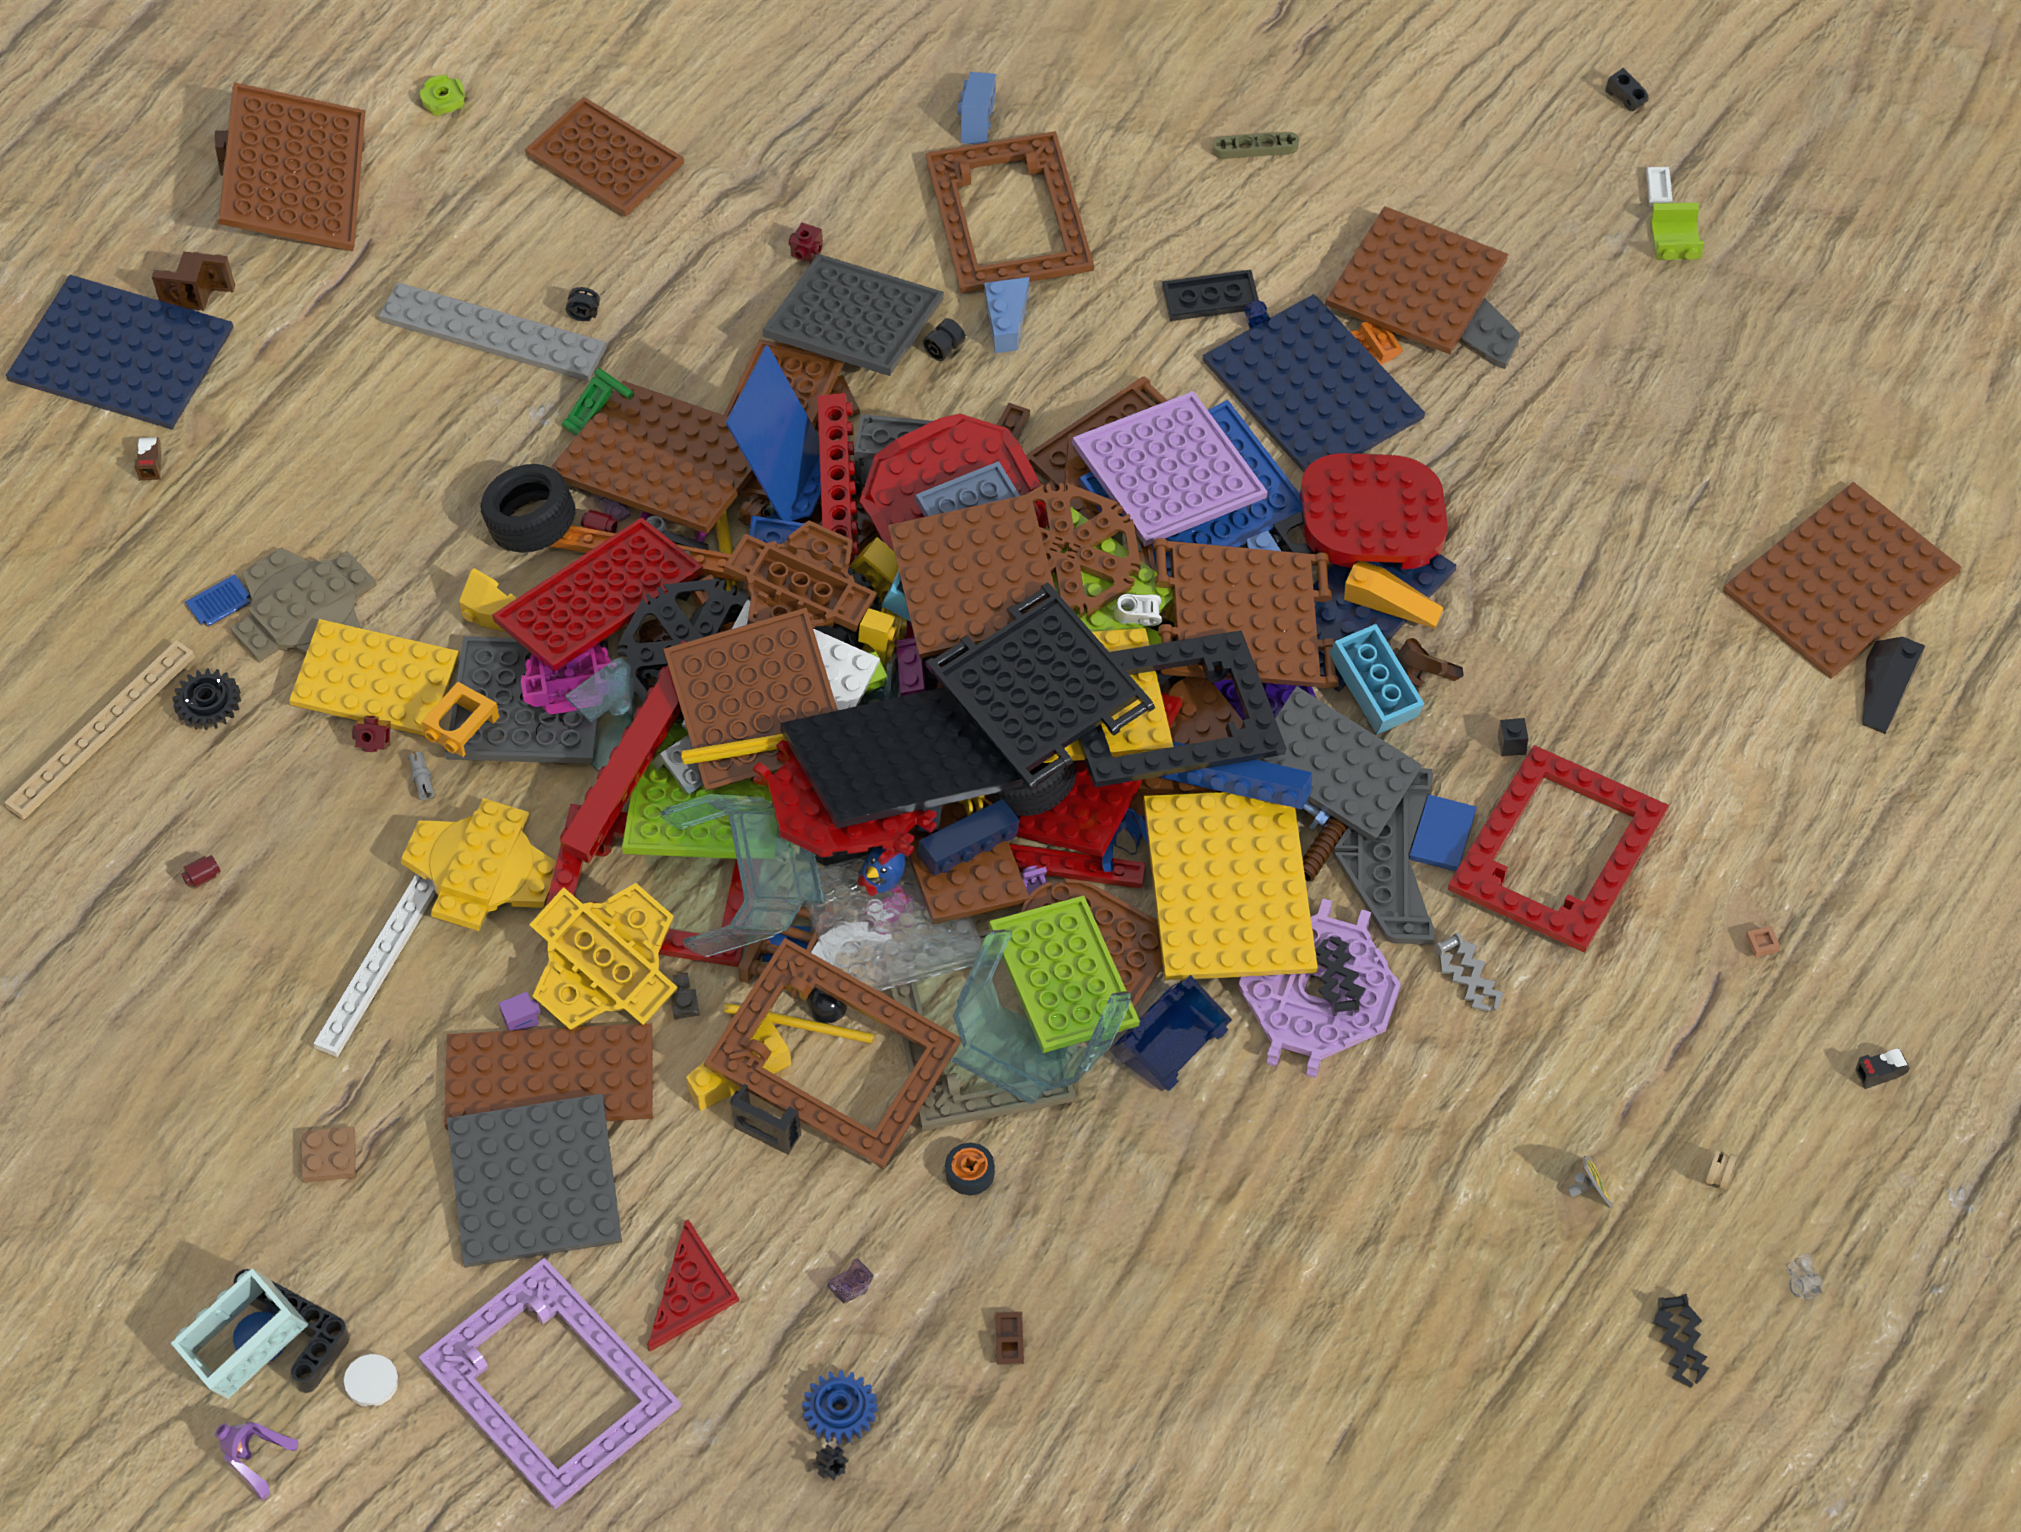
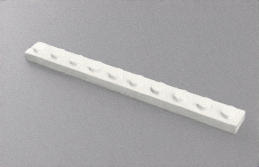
[313,874,436,1057]

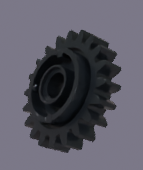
[172,668,242,730]

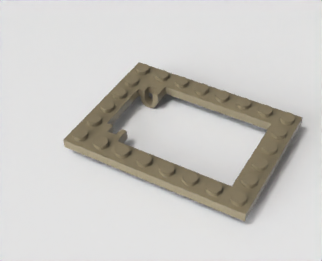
[883,930,1075,1131]

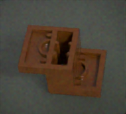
[152,251,236,311]

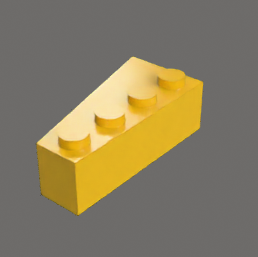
[686,1015,791,1111]

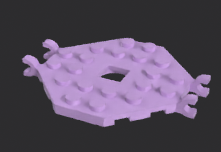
[1238,899,1401,1078]

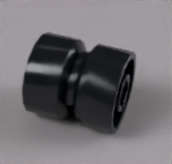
[922,318,966,361]

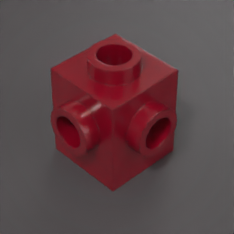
[788,222,823,263]
[352,716,391,752]

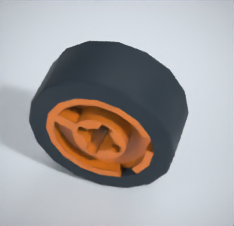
[945,1142,995,1196]

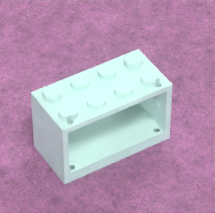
[171,1268,309,1399]

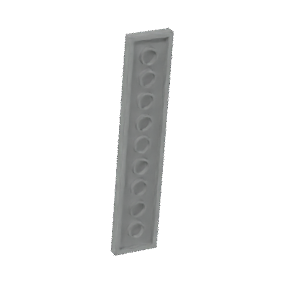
[379,283,607,382]

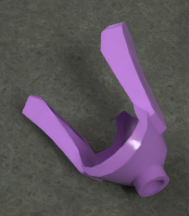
[215,1422,299,1501]

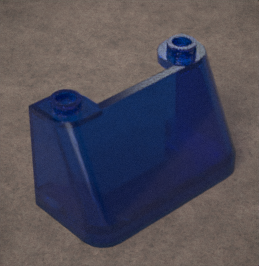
[1109,975,1232,1091]

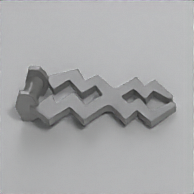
[1434,932,1504,1012]

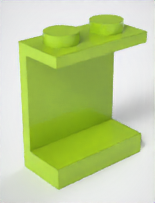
[1650,202,1704,260]

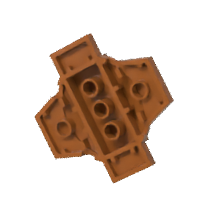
[723,521,877,632]

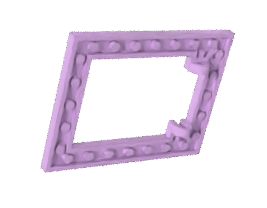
[418,1258,681,1510]

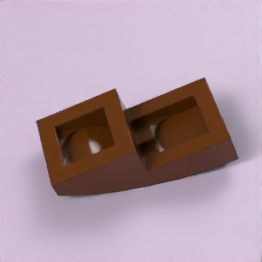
[995,1312,1024,1365]

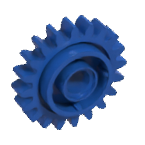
[802,1370,878,1445]

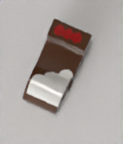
[135,437,161,481]

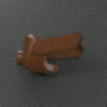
[1393,638,1464,687]

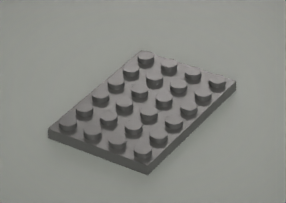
[1256,686,1423,842]

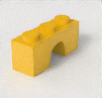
[858,608,898,675]

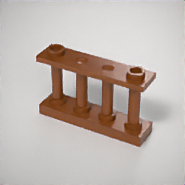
[738,886,836,999]

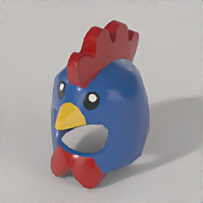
[857,846,905,896]

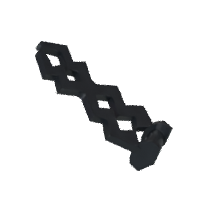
[1315,936,1366,1016]
[1653,1294,1709,1388]

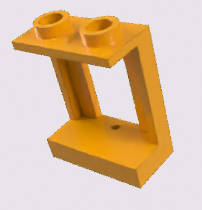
[421,682,499,757]

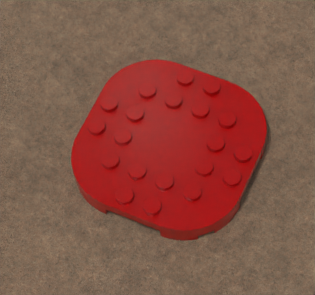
[1300,453,1448,569]

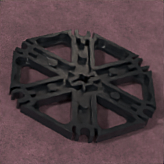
[617,579,749,724]

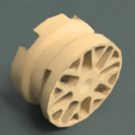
[1706,1149,1738,1190]

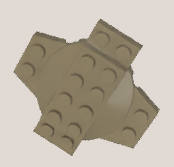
[230,547,376,663]

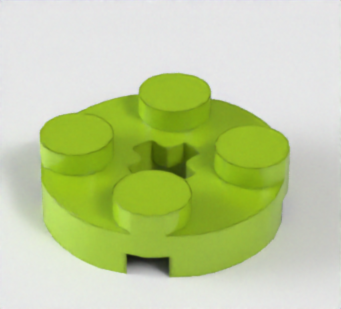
[420,75,465,116]

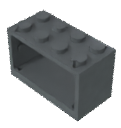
[854,414,932,487]

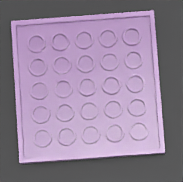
[1072,391,1268,546]

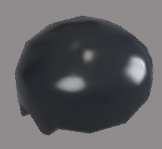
[807,987,847,1024]

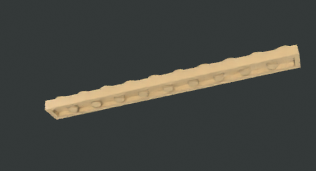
[4,640,195,820]

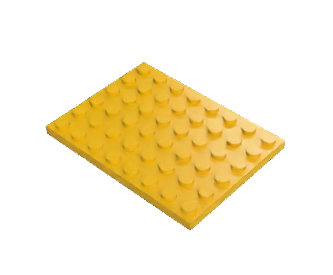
[1143,792,1318,980]

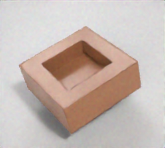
[1746,926,1780,958]

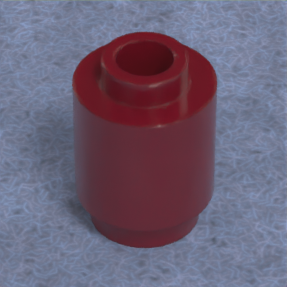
[581,509,618,533]
[181,855,221,889]

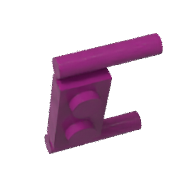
[897,637,926,696]

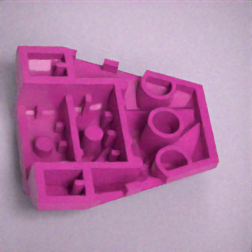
[521,643,621,714]

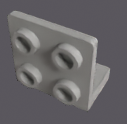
[652,735,704,795]

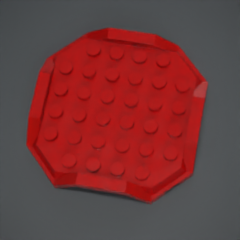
[860,413,1047,551]

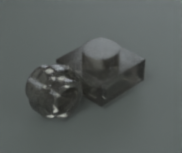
[671,971,700,1020]

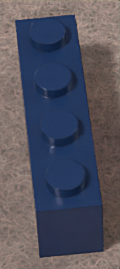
[917,799,1020,876]

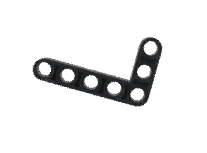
[234,1269,350,1393]

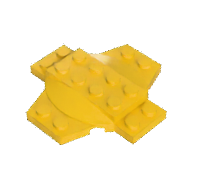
[401,798,556,931]
[529,883,678,1030]

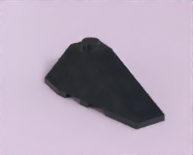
[1862,636,1925,734]

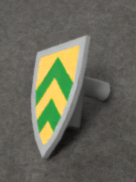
[1568,1155,1613,1208]

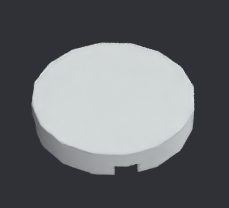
[343,1354,398,1407]

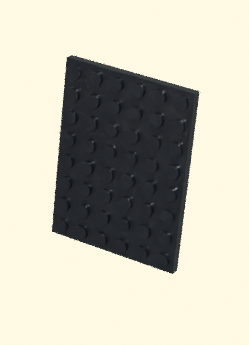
[780,687,1023,829]

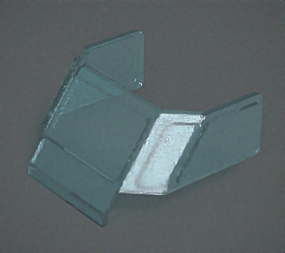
[660,794,824,957]
[951,929,1131,1104]

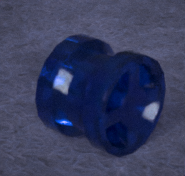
[1244,301,1271,328]

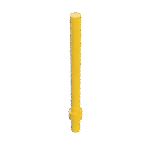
[723,1003,874,1044]

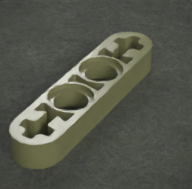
[1213,132,1299,159]

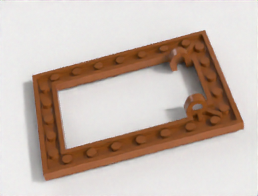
[926,131,1094,294]
[704,938,963,1169]

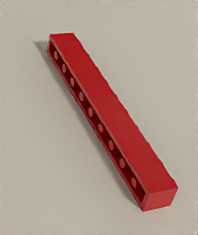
[560,640,686,864]

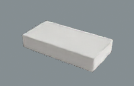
[1646,167,1672,206]

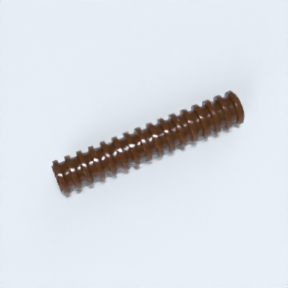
[1302,816,1349,882]

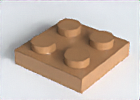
[302,1127,356,1183]

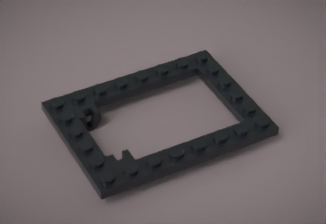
[1078,630,1287,788]

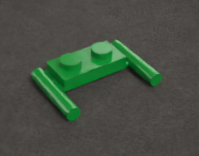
[561,368,634,436]

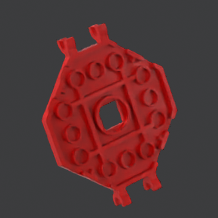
[753,739,937,857]

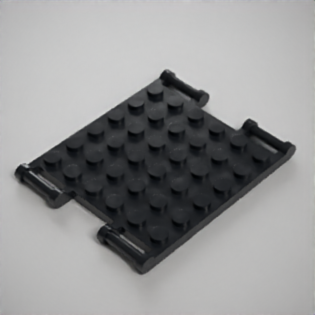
[925,582,1155,791]

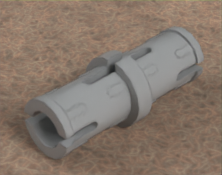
[408,751,435,800]

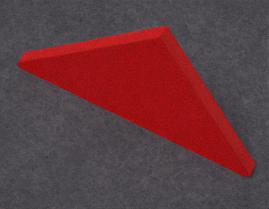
[647,1219,739,1351]

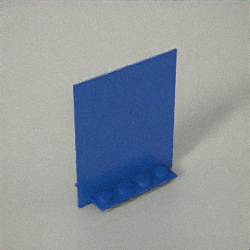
[726,345,839,522]

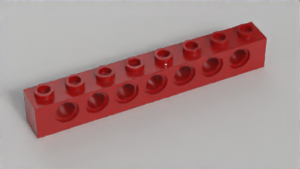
[817,393,859,565]

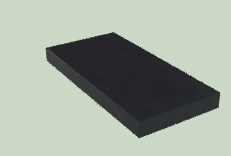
[1162,269,1260,321]

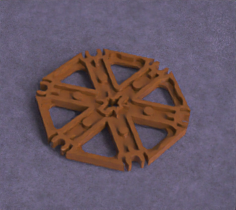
[1028,483,1141,618]

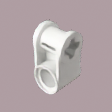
[1114,594,1162,626]

